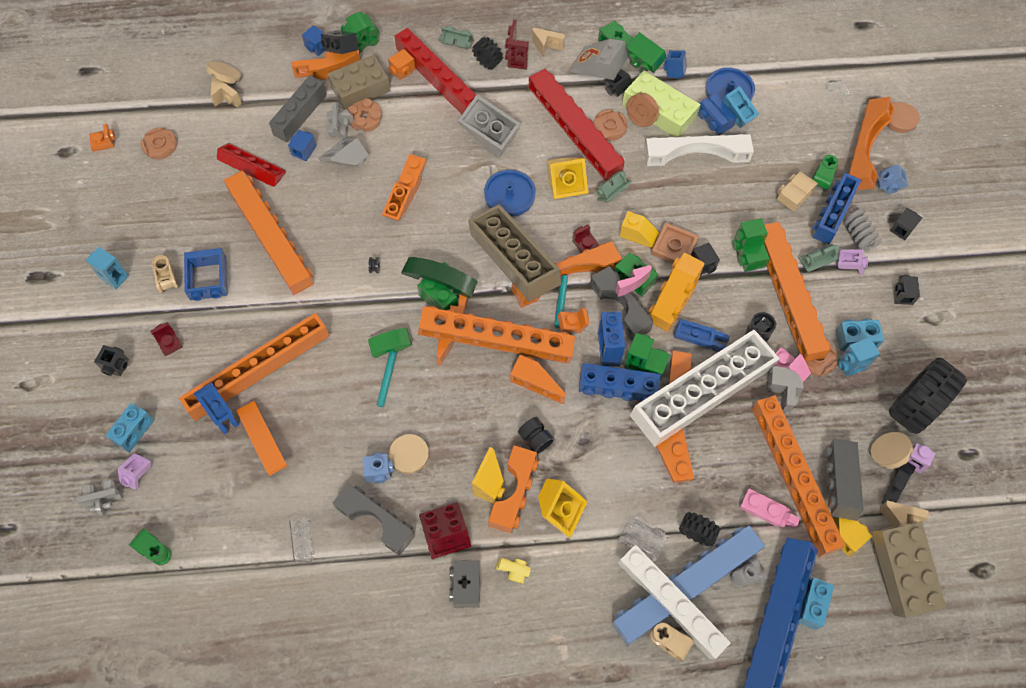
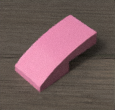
[616,265,652,297]

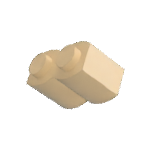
[777,171,818,212]

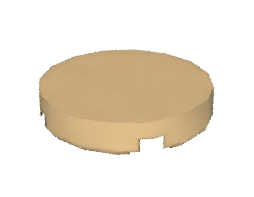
[206,61,241,83]
[870,432,914,469]
[389,434,429,474]

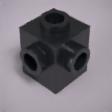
[94,345,129,376]

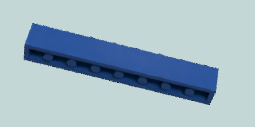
[745,538,818,688]

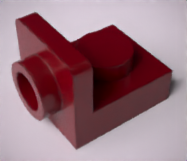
[572,224,599,252]
[150,322,183,357]

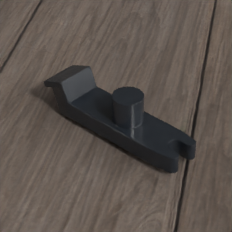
[882,462,916,504]

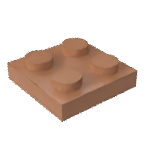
[651,222,699,263]

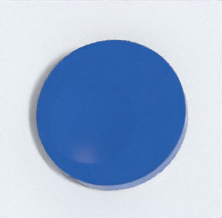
[705,67,755,101]
[484,170,535,217]

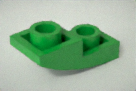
[368,328,412,358]

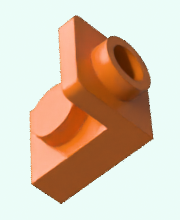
[89,124,116,152]
[557,308,589,333]

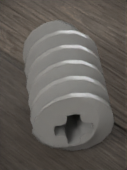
[845,209,882,251]

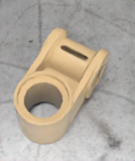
[152,255,179,293]
[650,623,694,662]

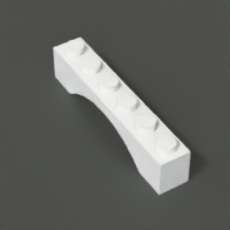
[644,134,754,166]
[617,545,730,659]

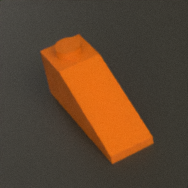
[510,355,566,404]

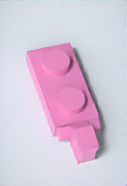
[740,489,800,529]

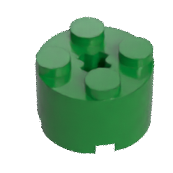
[341,12,379,53]

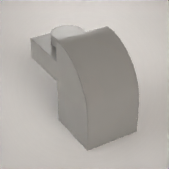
[767,366,804,413]

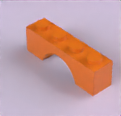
[488,445,539,534]

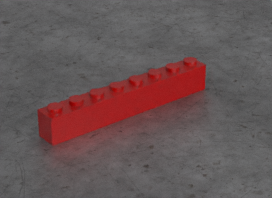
[394,27,476,114]
[528,68,625,181]

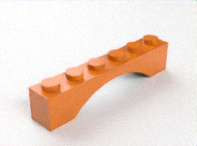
[848,97,895,190]
[511,241,622,308]

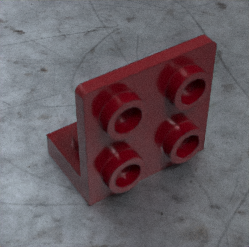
[505,19,529,70]
[419,502,472,559]

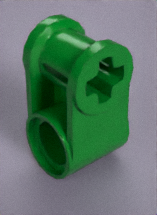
[812,155,838,190]
[128,528,172,566]

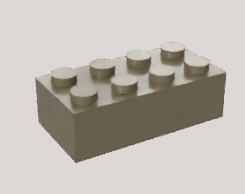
[871,521,946,618]

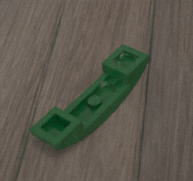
[401,257,478,298]

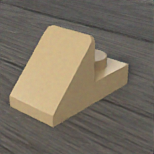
[532,27,565,56]
[211,75,242,107]
[880,501,929,526]

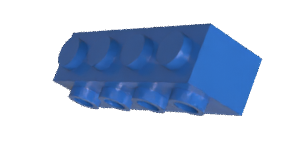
[812,173,861,245]
[579,363,661,402]

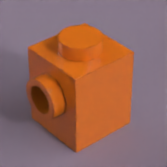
[388,49,415,80]

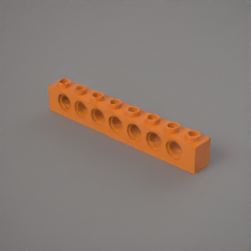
[418,306,575,364]
[752,395,845,558]

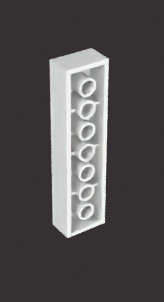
[630,330,780,447]

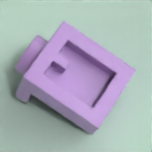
[838,249,868,274]
[118,453,151,490]

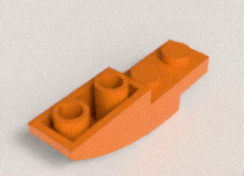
[292,50,360,80]
[382,154,427,221]

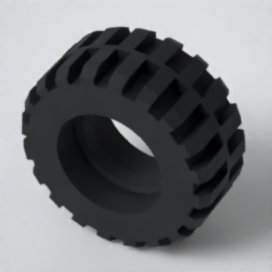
[889,358,967,434]

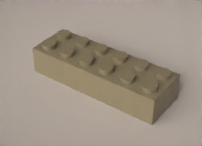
[468,204,561,302]

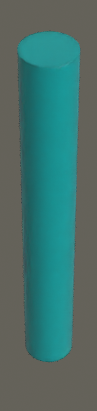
[554,275,568,328]
[376,351,397,407]

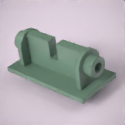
[439,26,474,49]
[596,171,633,202]
[798,244,839,273]

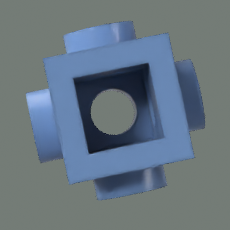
[877,164,909,194]
[362,452,394,484]

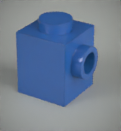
[302,25,325,56]
[664,50,687,78]
[288,129,317,161]

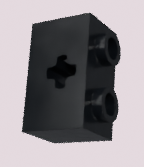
[321,30,358,54]

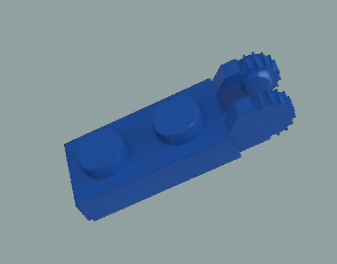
[674,319,730,352]
[194,382,239,434]

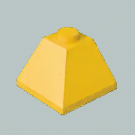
[546,158,589,199]
[472,447,506,504]
[538,479,588,538]

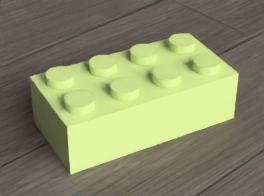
[622,71,701,137]

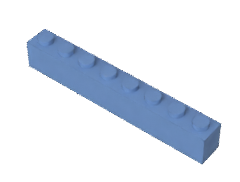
[612,525,765,646]

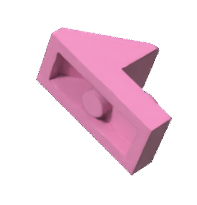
[775,348,811,382]

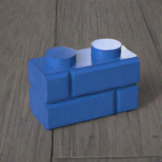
[698,94,737,135]

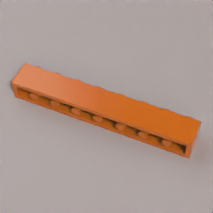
[224,170,313,295]
[764,222,830,362]
[179,313,329,421]

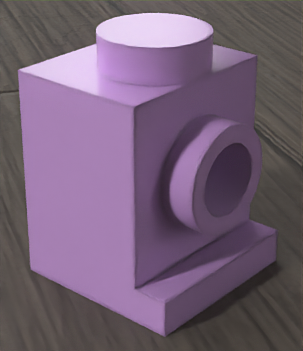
[908,443,936,474]

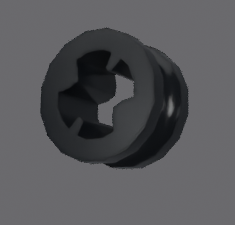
[368,257,380,273]

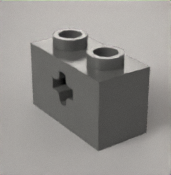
[449,560,480,608]

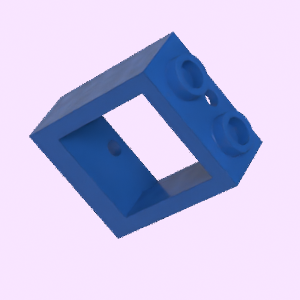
[184,248,228,301]
[597,311,625,367]

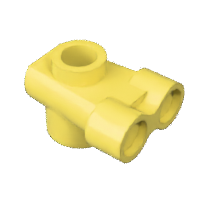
[496,557,531,584]

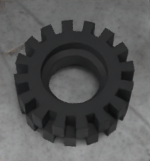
[472,37,503,70]
[679,512,721,546]

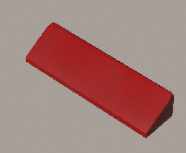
[217,143,286,187]

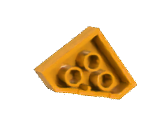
[648,252,705,332]

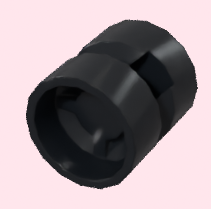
[745,312,776,343]
[517,417,555,454]

